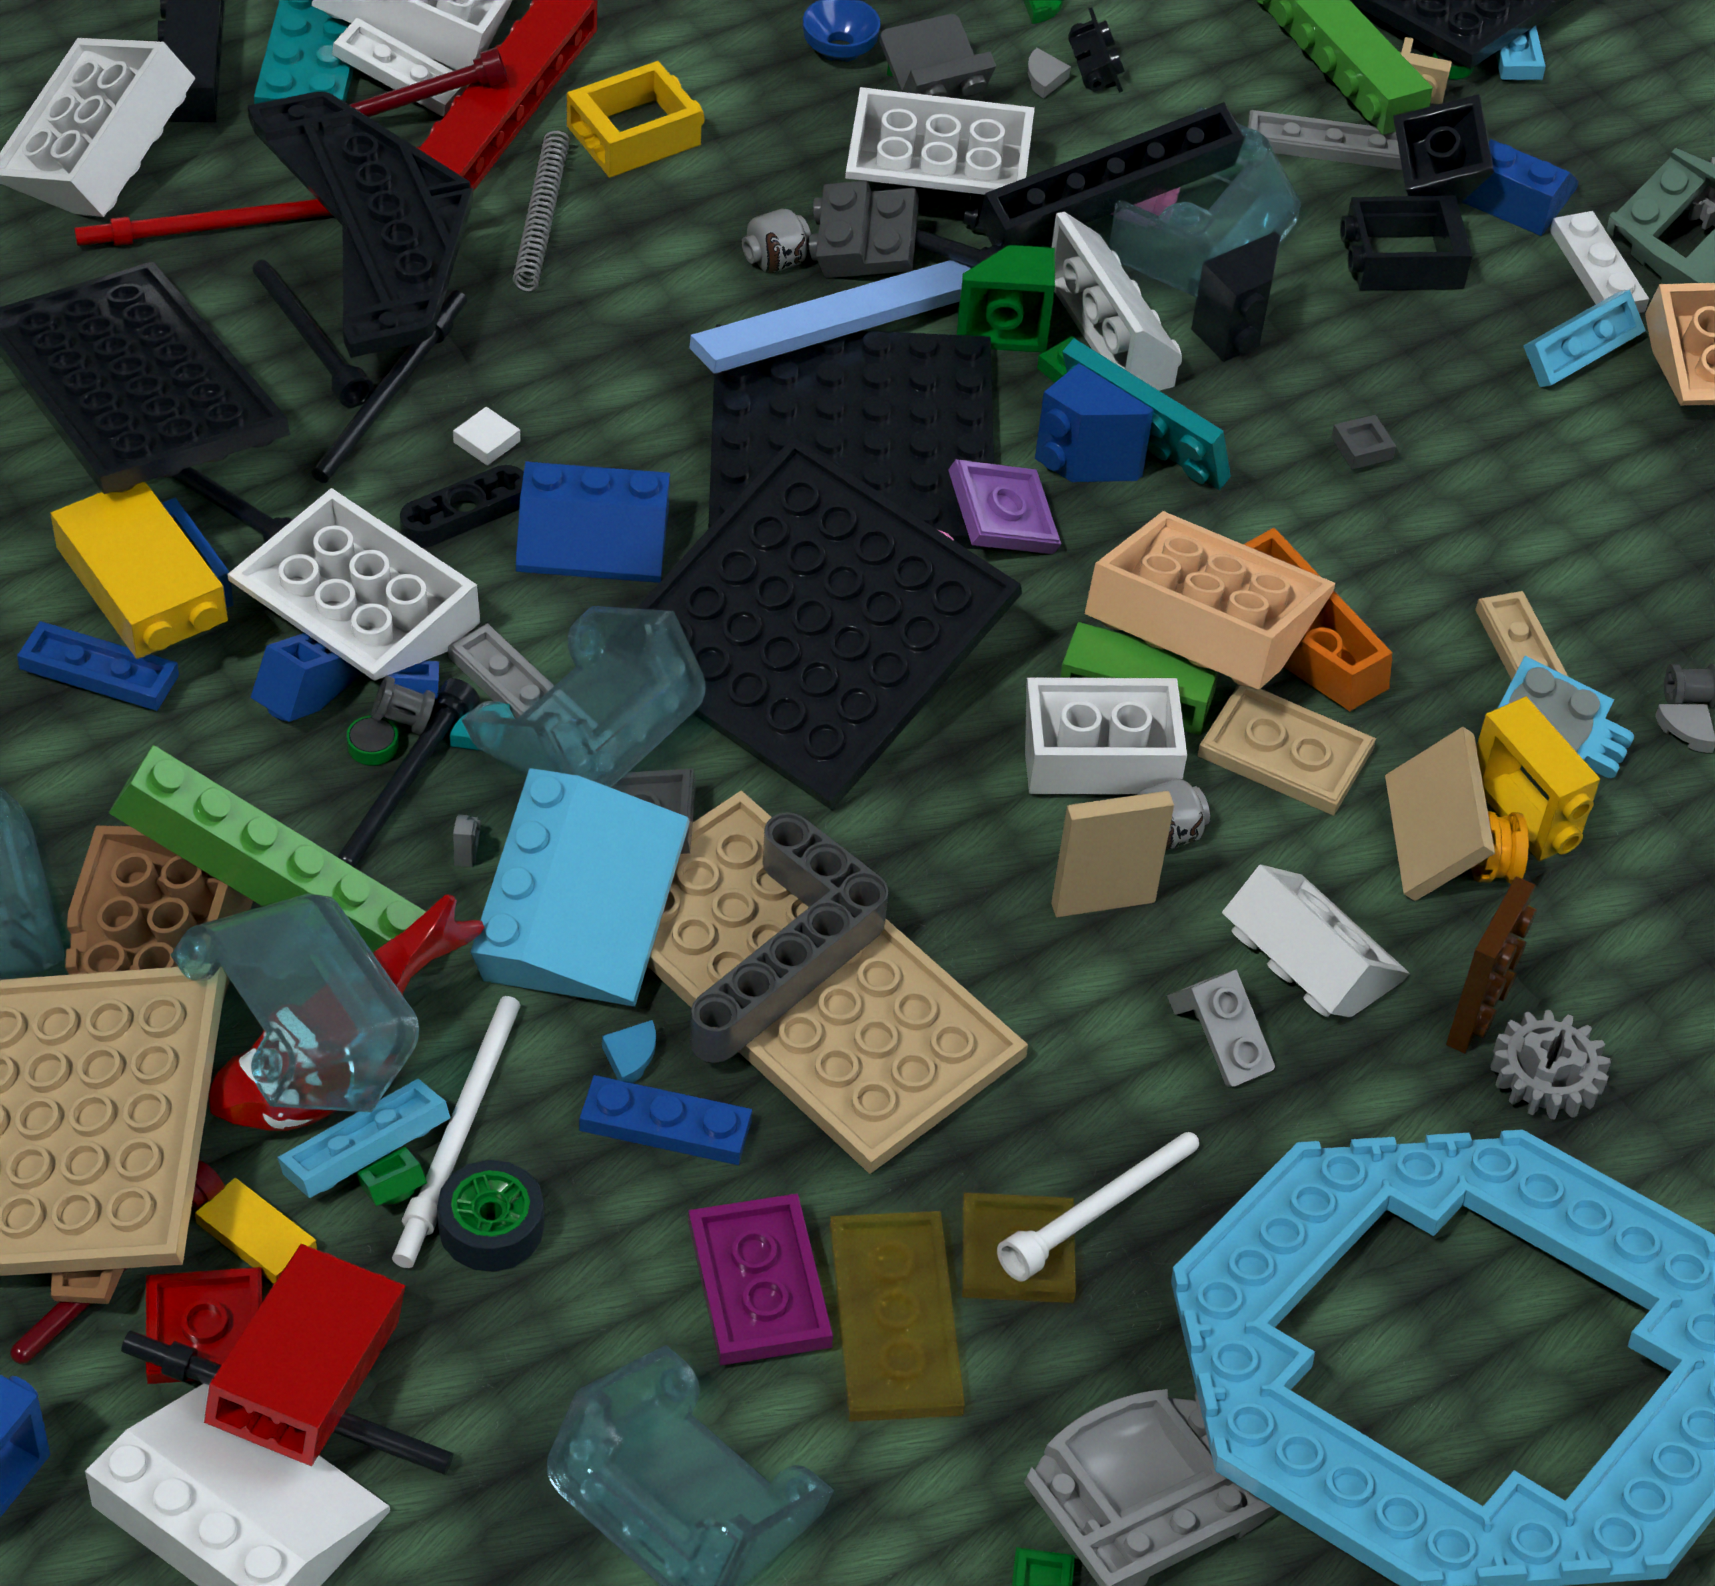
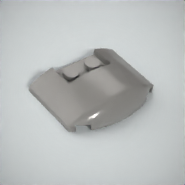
[1024,1389,1279,1586]

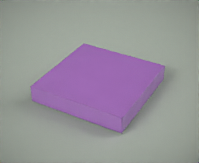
[948,459,1061,554]

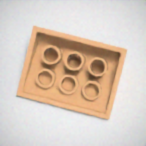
[1645,283,1715,406]
[1084,511,1335,689]

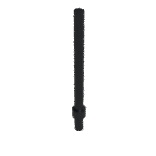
[312,290,467,483]
[121,1330,454,1475]

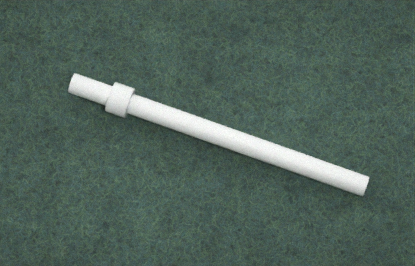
[392,996,521,1268]

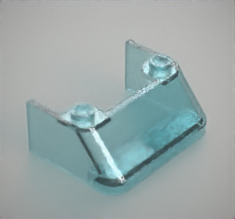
[1109,107,1301,297]

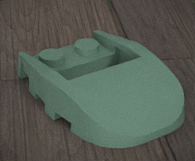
[1607,148,1715,284]

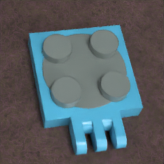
[1497,656,1634,778]

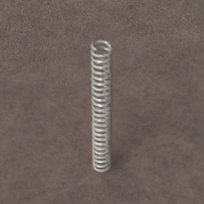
[513,131,570,291]

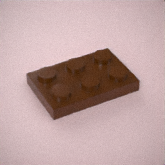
[1446,876,1537,1054]

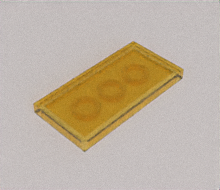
[829,1211,965,1422]

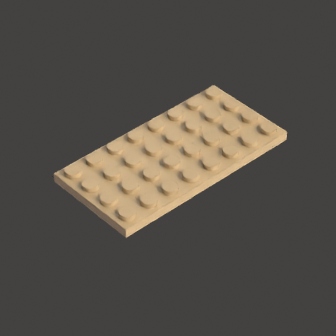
[647,790,1028,1174]

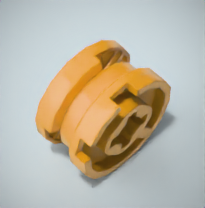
[1471,811,1529,884]

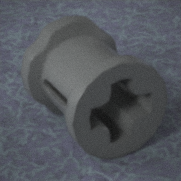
[1664,664,1715,707]
[371,675,435,735]

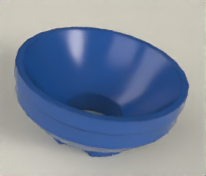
[803,0,881,62]

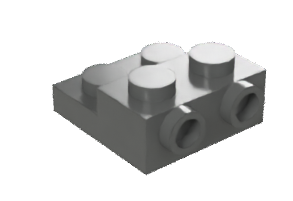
[809,181,919,278]

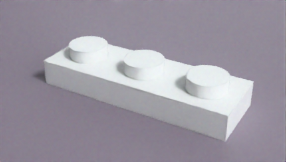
[332,18,467,117]
[1550,211,1649,313]

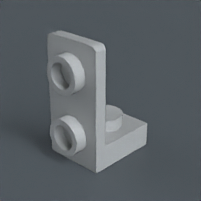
[1167,969,1275,1087]

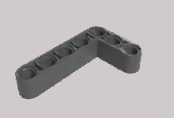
[690,812,889,1063]

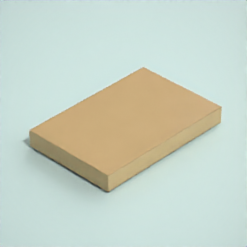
[1197,684,1376,816]
[1385,727,1495,901]
[1051,791,1174,917]

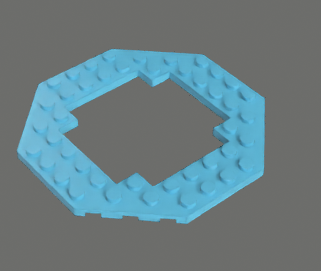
[1171,1130,1715,1586]

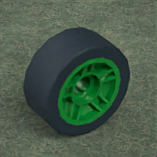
[437,1160,544,1272]

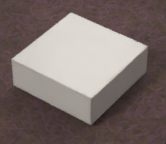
[453,407,520,466]

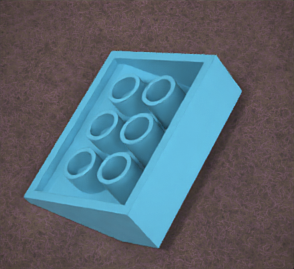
[470,768,690,1007]

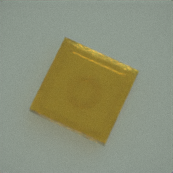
[962,1193,1076,1303]

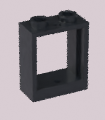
[1340,195,1472,291]

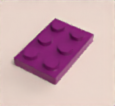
[688,1193,833,1365]

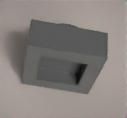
[1331,415,1396,469]

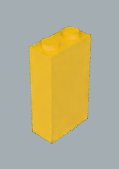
[50,482,228,659]

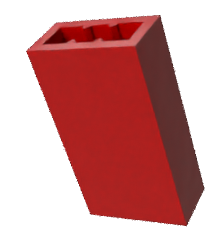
[204,1244,406,1467]

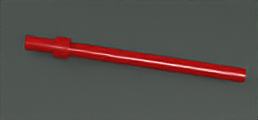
[74,199,332,246]

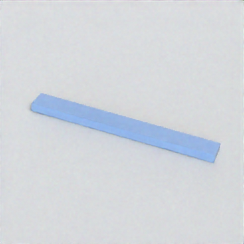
[689,260,973,374]

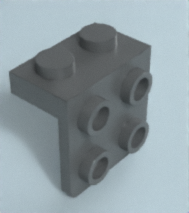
[879,14,996,98]

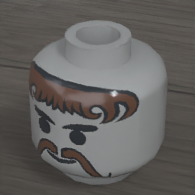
[742,208,811,274]
[1138,779,1210,851]

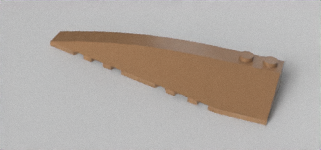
[51,825,253,1304]

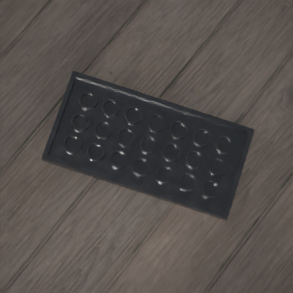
[0,261,290,494]

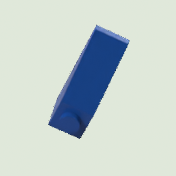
[250,633,362,722]

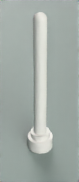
[997,1132,1199,1281]

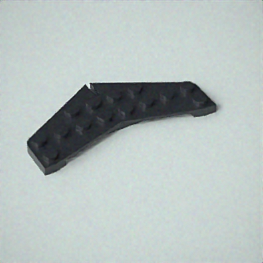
[247,92,473,358]

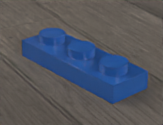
[17,621,179,711]
[579,1075,752,1165]

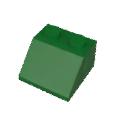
[956,245,1055,353]

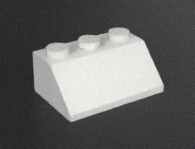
[1025,678,1187,794]
[1222,864,1410,1017]

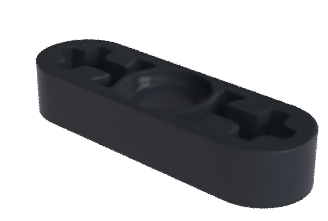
[400,465,524,548]

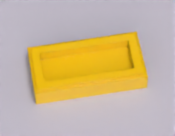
[195,1177,317,1284]

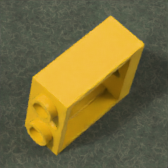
[567,61,705,178]
[1476,696,1600,862]

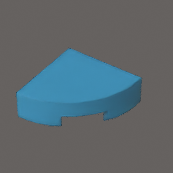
[602,1020,656,1083]

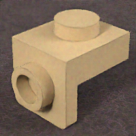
[1400,37,1452,104]

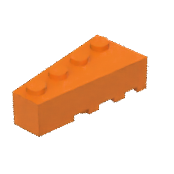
[1243,528,1393,711]

